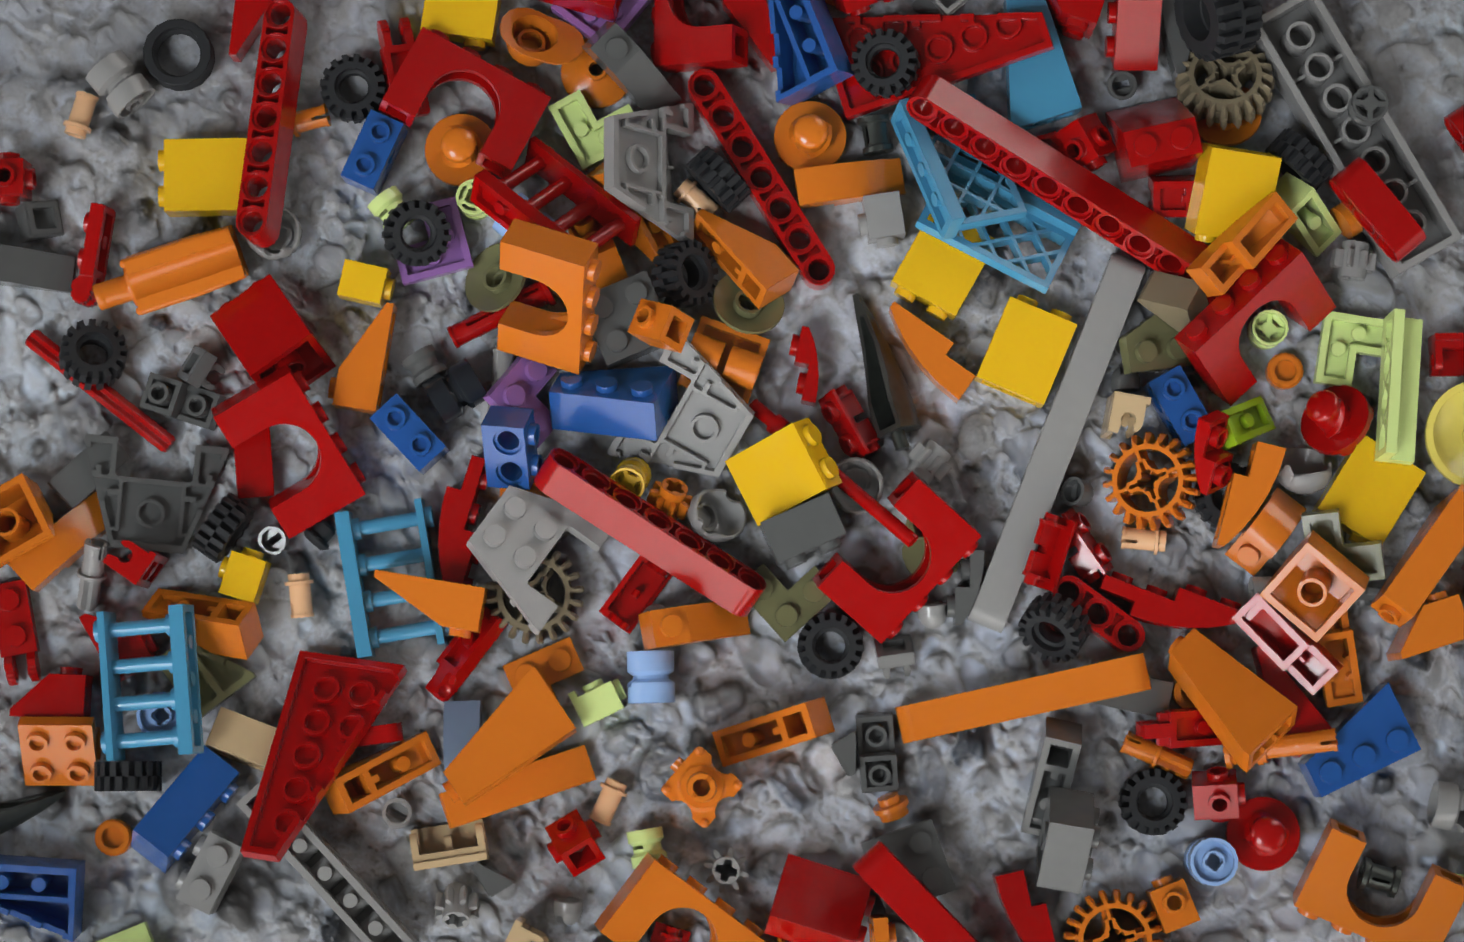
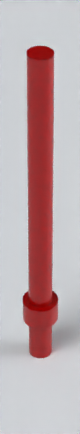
[749,399,918,547]

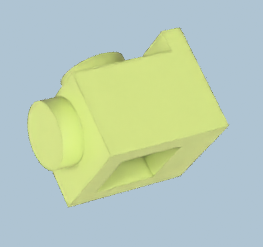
[568,678,627,727]

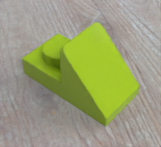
[1221,395,1276,451]

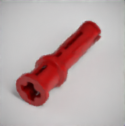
[447,281,557,348]

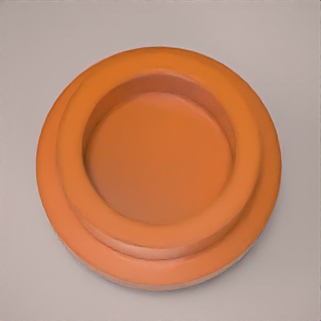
[873,791,909,823]

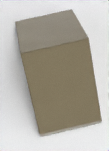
[1137,271,1209,332]

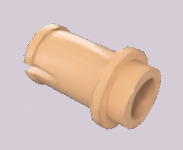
[63,91,99,139]
[673,178,720,214]
[1121,526,1167,555]
[284,572,315,618]
[588,777,628,827]

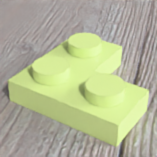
[548,89,633,172]
[1313,311,1383,387]

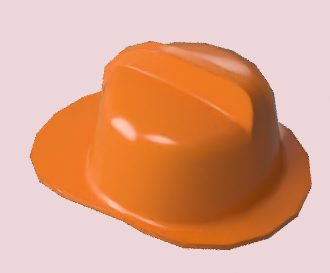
[499,7,585,67]

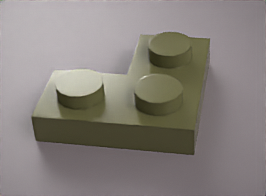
[1301,508,1386,581]
[753,563,832,642]

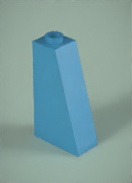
[1003,0,1082,131]

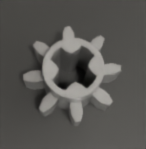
[1330,240,1377,281]
[907,439,952,485]
[704,847,749,893]
[434,882,480,929]

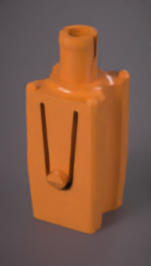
[92,225,249,315]
[661,746,743,828]

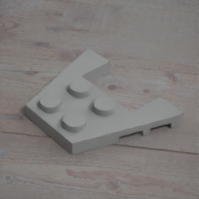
[604,102,694,242]
[607,340,755,477]
[466,485,609,636]

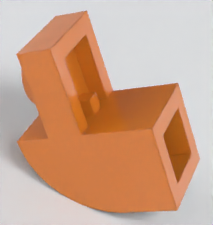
[1225,487,1306,576]

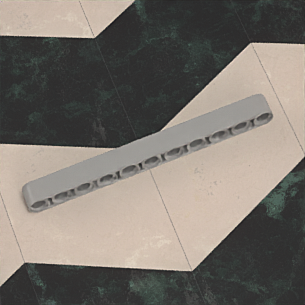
[967,252,1147,633]

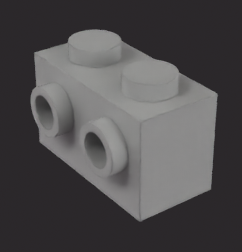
[175,830,244,915]

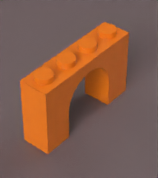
[497,218,602,375]
[1292,818,1464,942]
[594,853,766,942]

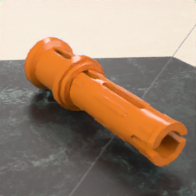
[1223,728,1339,769]

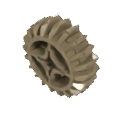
[1175,47,1275,131]
[486,551,584,644]

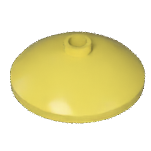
[1425,382,1464,486]

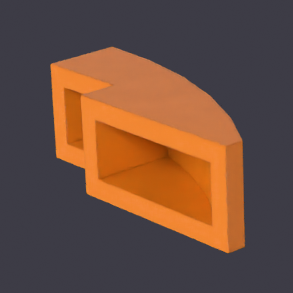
[793,158,906,209]
[1186,191,1298,297]
[888,301,976,403]
[1212,441,1287,549]
[8,492,106,592]

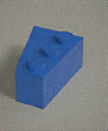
[768,0,855,106]
[549,366,678,441]
[1298,682,1421,797]
[131,745,239,874]
[0,854,86,942]

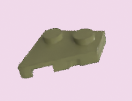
[1118,314,1193,375]

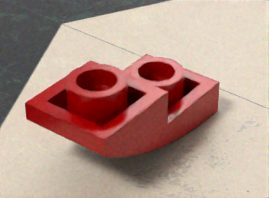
[789,326,819,407]
[1194,410,1233,496]
[233,427,275,499]

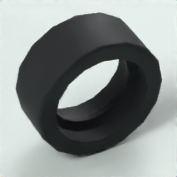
[143,19,215,91]

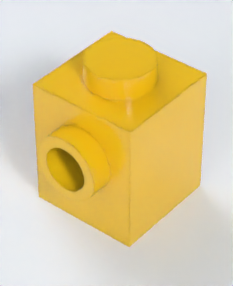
[337,259,395,308]
[218,547,272,605]

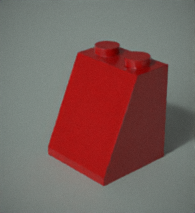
[1105,97,1203,183]
[210,274,336,385]

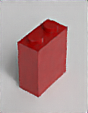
[764,853,876,942]

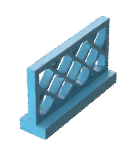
[890,93,1028,240]
[915,153,1081,294]

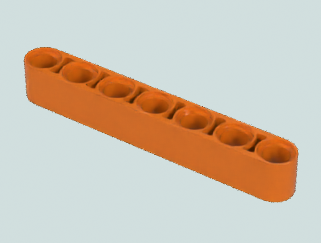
[895,653,1152,744]

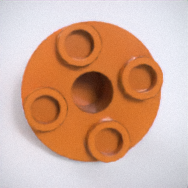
[774,101,846,170]
[425,114,492,187]

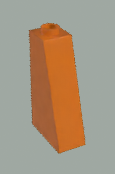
[1370,484,1464,628]
[1168,628,1298,773]
[442,667,577,807]

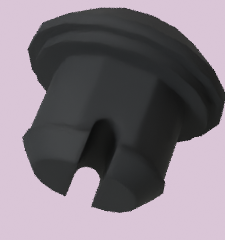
[304,519,335,550]

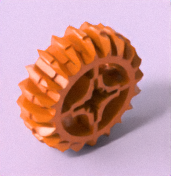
[1102,432,1201,531]
[1063,889,1164,942]

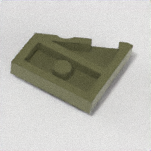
[161,646,257,718]

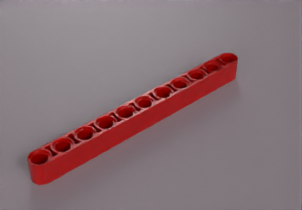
[906,74,1217,304]

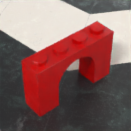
[650,0,748,73]
[378,27,551,178]
[1174,238,1336,406]
[211,364,367,539]
[812,471,982,644]

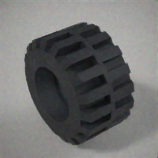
[1174,0,1263,62]

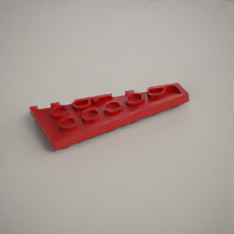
[832,12,1055,120]
[240,650,408,862]

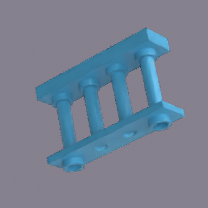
[334,498,450,659]
[93,604,204,761]

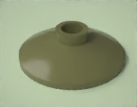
[465,243,526,312]
[713,275,785,334]

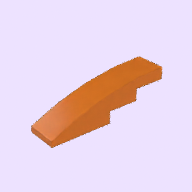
[1318,611,1364,708]
[438,745,596,829]

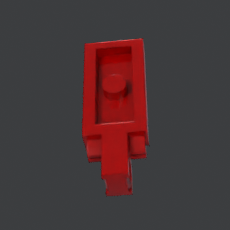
[425,606,508,702]
[1136,707,1223,749]

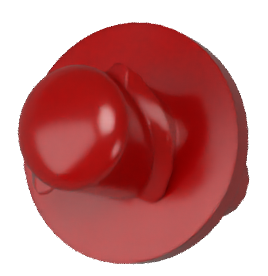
[1301,385,1374,456]
[1225,797,1300,871]

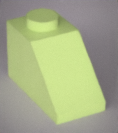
[1275,172,1342,257]

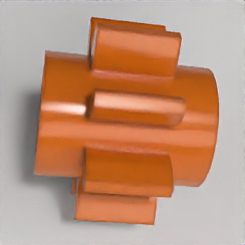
[646,477,693,520]

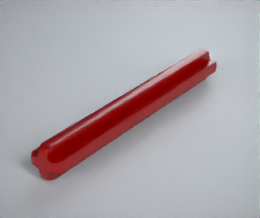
[25,329,176,452]

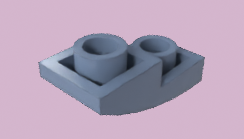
[443,700,483,781]

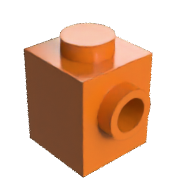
[627,298,695,353]
[1145,874,1200,934]

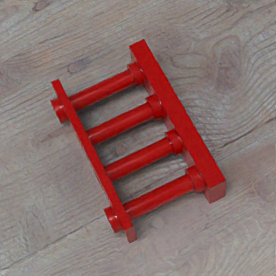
[470,136,641,248]

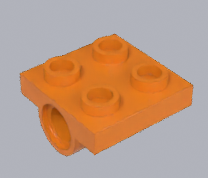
[677,315,771,404]
[17,717,102,786]

